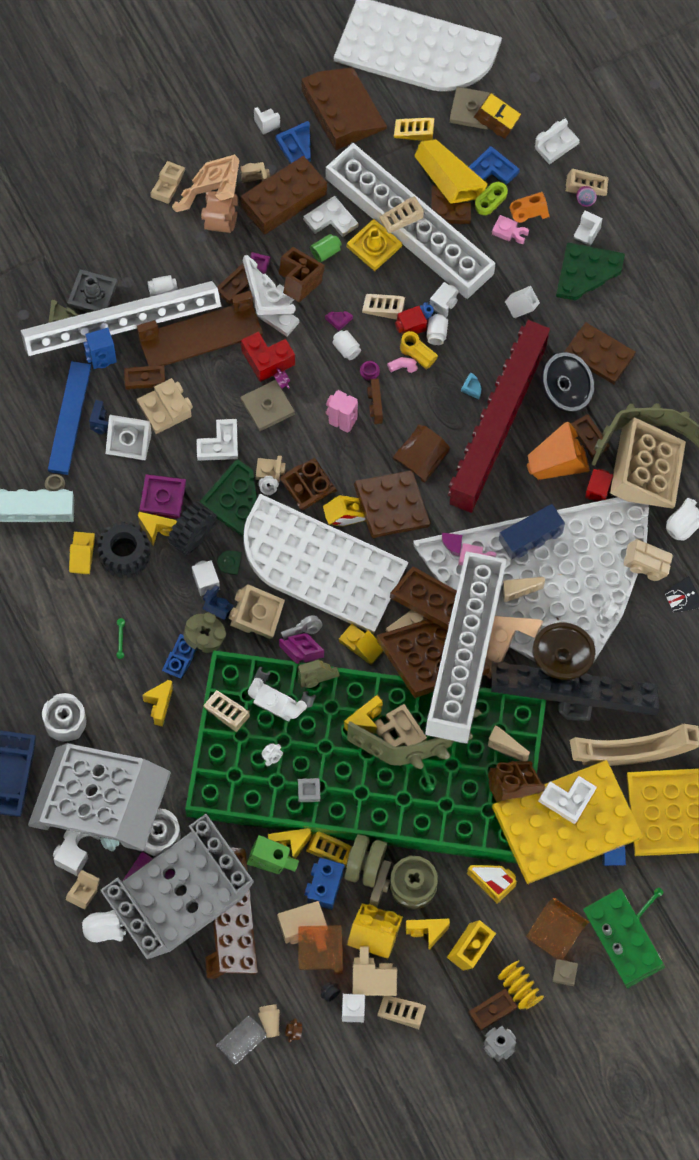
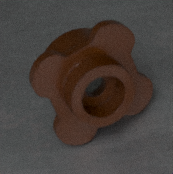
[285,1018,302,1043]

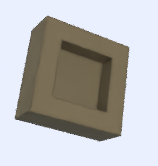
[552,959,578,986]

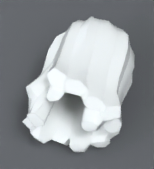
[666,498,699,541]
[82,910,126,942]

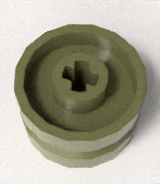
[345,834,387,888]
[390,856,438,910]

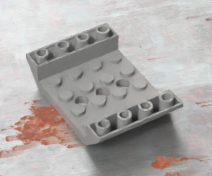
[28,743,171,851]
[100,814,254,959]

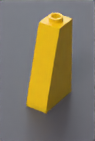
[414,139,488,204]

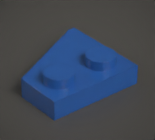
[275,121,310,164]

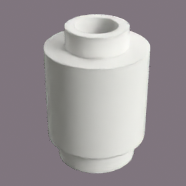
[148,275,178,297]
[426,314,448,345]
[332,330,361,360]

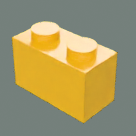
[447,920,496,971]

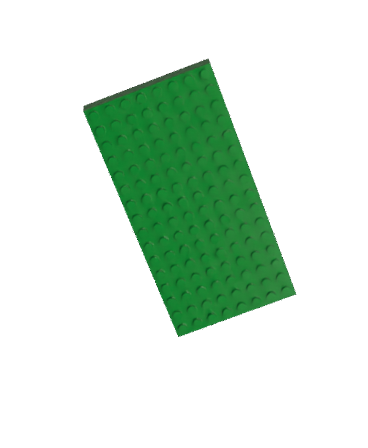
[185,650,546,864]

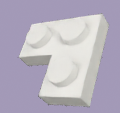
[303,196,358,237]
[256,284,299,337]
[197,419,238,461]
[538,776,597,824]

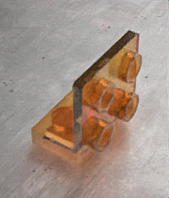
[526,898,589,960]
[298,925,343,974]

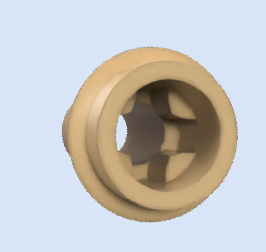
[258,1004,280,1038]

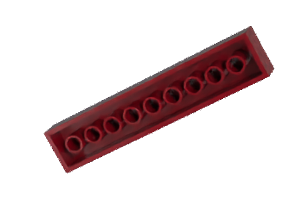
[448,320,550,513]

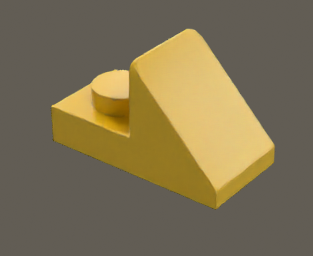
[138,512,177,545]
[69,532,95,574]
[339,623,383,666]
[143,680,173,727]
[344,695,382,733]
[268,828,312,858]
[406,919,450,950]

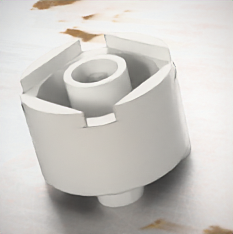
[42,693,86,742]
[144,809,181,857]

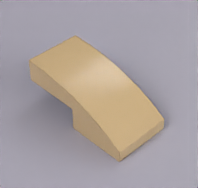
[151,161,185,204]

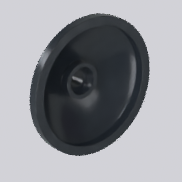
[541,352,594,412]

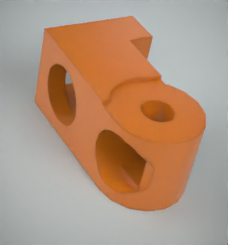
[510,192,550,223]

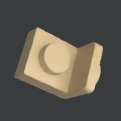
[256,456,286,482]

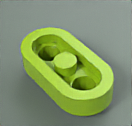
[475,182,508,215]

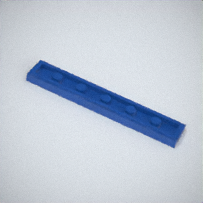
[48,361,91,475]

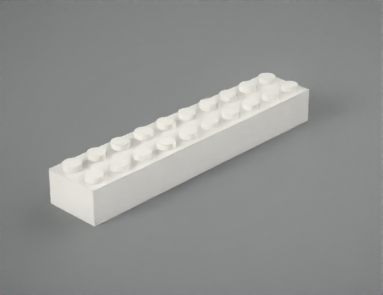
[326,143,495,299]
[425,551,506,743]

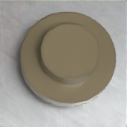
[45,474,65,491]

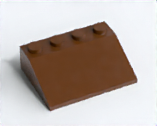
[301,68,387,151]

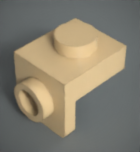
[240,162,270,183]
[66,870,100,909]

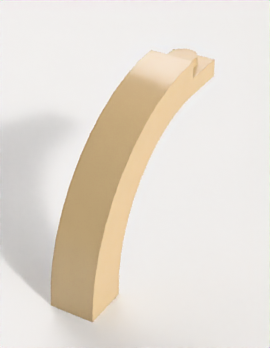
[570,724,699,766]

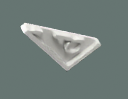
[243,255,295,315]

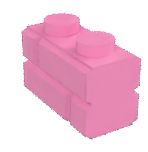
[326,390,358,433]

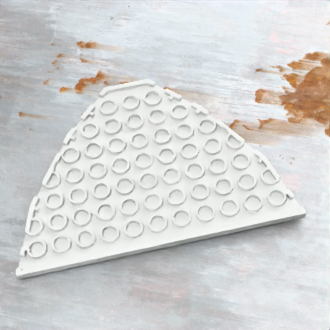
[413,497,649,663]

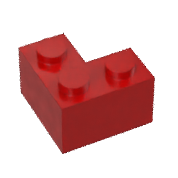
[241,331,295,382]

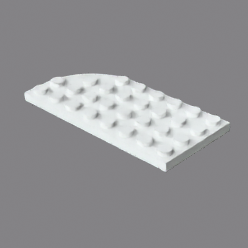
[334,0,502,91]
[243,494,408,634]

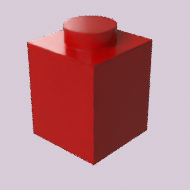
[395,306,427,334]
[585,469,613,502]

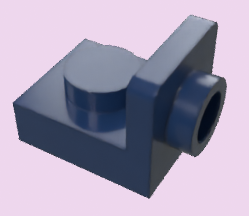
[89,400,109,434]
[203,585,235,620]

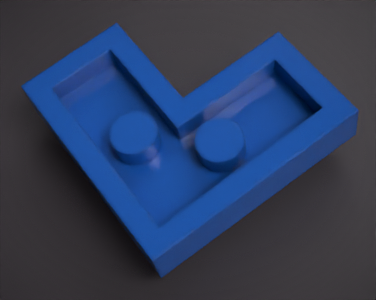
[469,146,520,185]

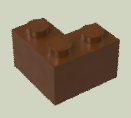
[278,247,325,302]

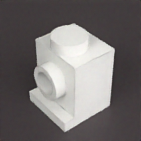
[430,282,459,318]

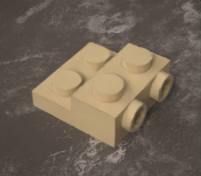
[137,378,193,434]
[229,585,285,639]

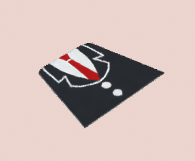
[665,576,699,612]

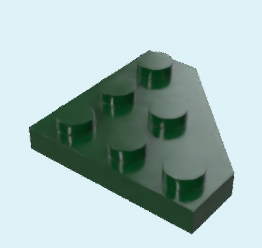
[556,242,625,301]
[200,459,257,538]

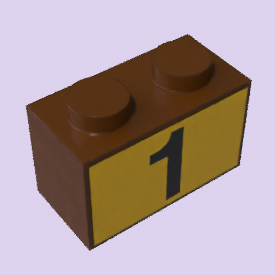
[474,92,522,139]

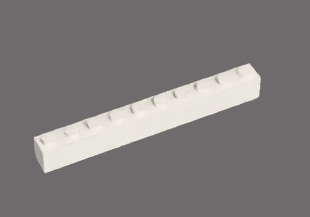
[21,281,221,356]

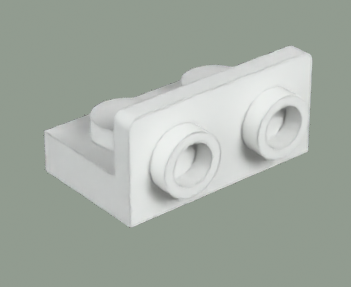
[535,119,579,164]

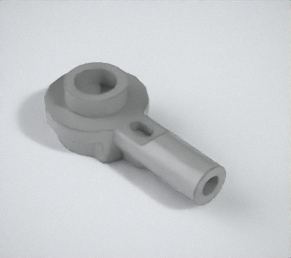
[281,615,322,639]

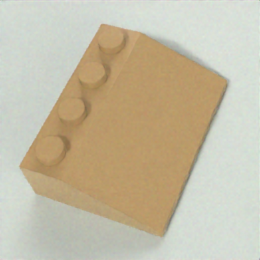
[610,417,686,509]

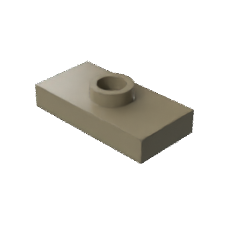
[370,860,391,908]

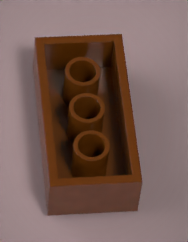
[241,155,327,235]

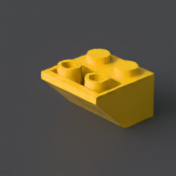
[347,903,403,959]

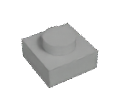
[298,778,320,802]

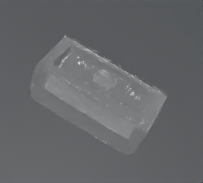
[217,1016,266,1064]

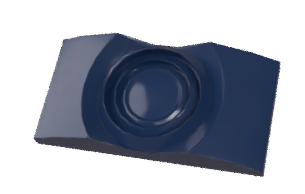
[0,730,36,817]

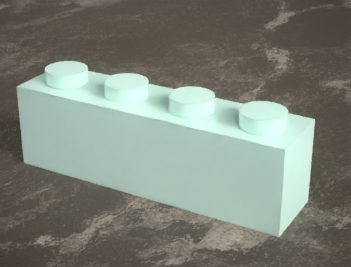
[0,489,74,522]

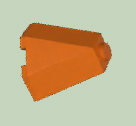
[527,422,590,480]

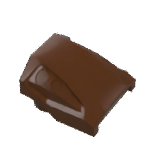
[393,424,450,483]
[280,457,337,511]
[488,761,545,801]

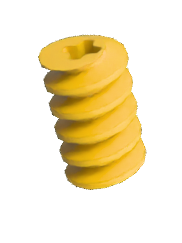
[498,961,544,1009]

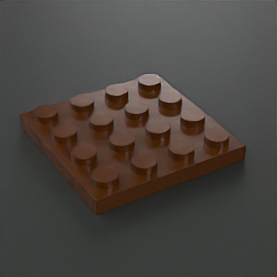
[377,619,490,698]

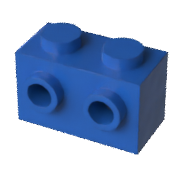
[83,328,117,369]
[305,858,344,910]

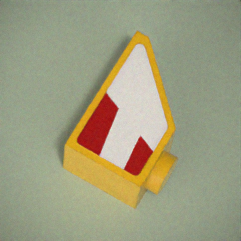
[323,495,366,527]
[467,865,517,904]

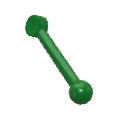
[116,618,125,659]
[421,760,435,791]
[636,888,663,920]

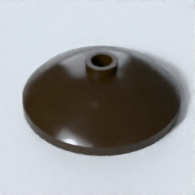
[532,622,596,680]

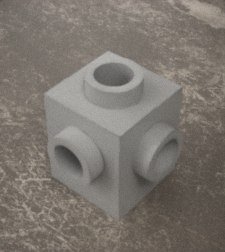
[484,1026,516,1062]

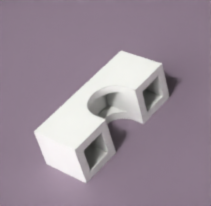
[53,807,101,877]

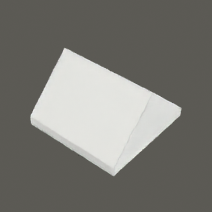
[106,415,152,460]

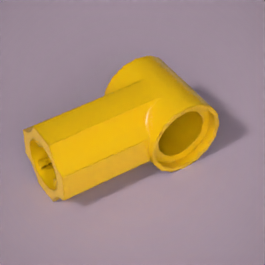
[400,331,438,369]

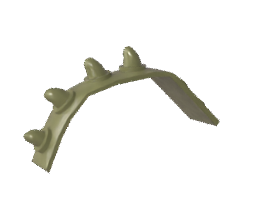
[592,403,699,466]
[347,709,481,769]

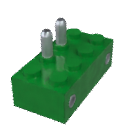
[583,888,665,988]

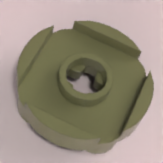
[183,612,226,653]

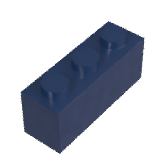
[499,504,565,560]

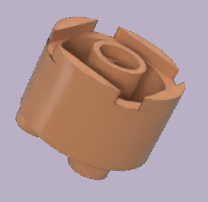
[201,191,238,233]

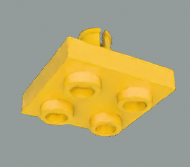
[347,219,402,271]

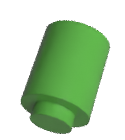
[310,234,341,263]

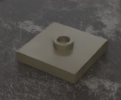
[449,87,494,129]
[240,380,295,432]

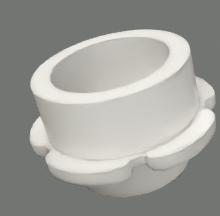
[258,476,279,495]

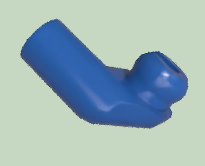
[420,302,434,320]

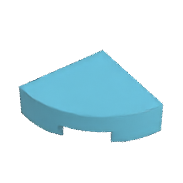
[461,372,481,399]

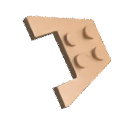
[172,155,239,212]
[485,616,544,679]

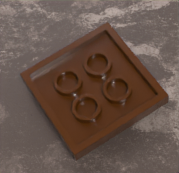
[354,470,431,538]

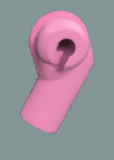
[387,357,418,373]

